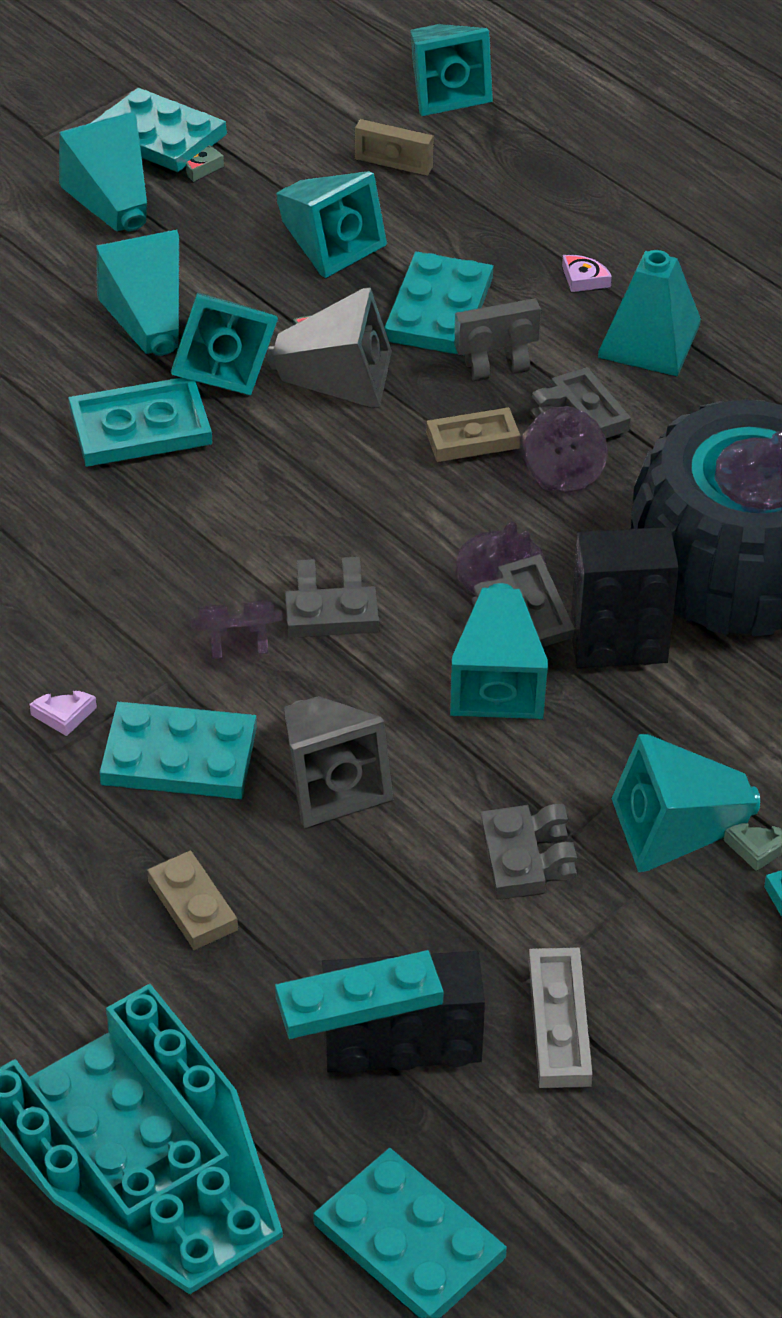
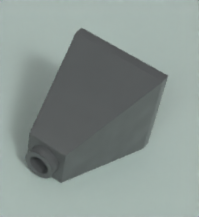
[267,288,392,408]
[284,696,394,828]

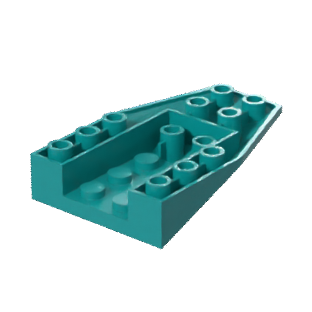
[0,984,283,1294]

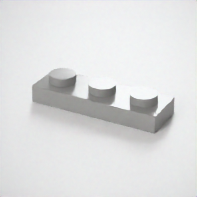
[528,948,592,1088]

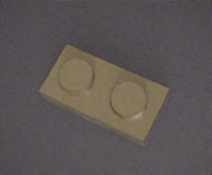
[355,119,434,176]
[426,407,521,462]
[147,850,238,950]

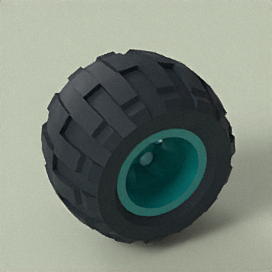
[631,399,782,636]

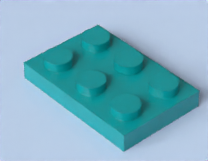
[91,88,227,172]
[384,251,494,355]
[69,378,212,467]
[100,701,257,799]
[313,1148,507,1318]

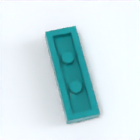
[275,950,444,1039]

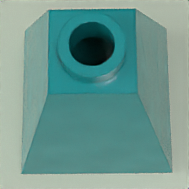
[410,24,493,116]
[59,111,147,231]
[276,171,387,278]
[96,230,179,356]
[598,250,701,377]
[171,292,278,395]
[450,583,548,719]
[611,734,760,872]

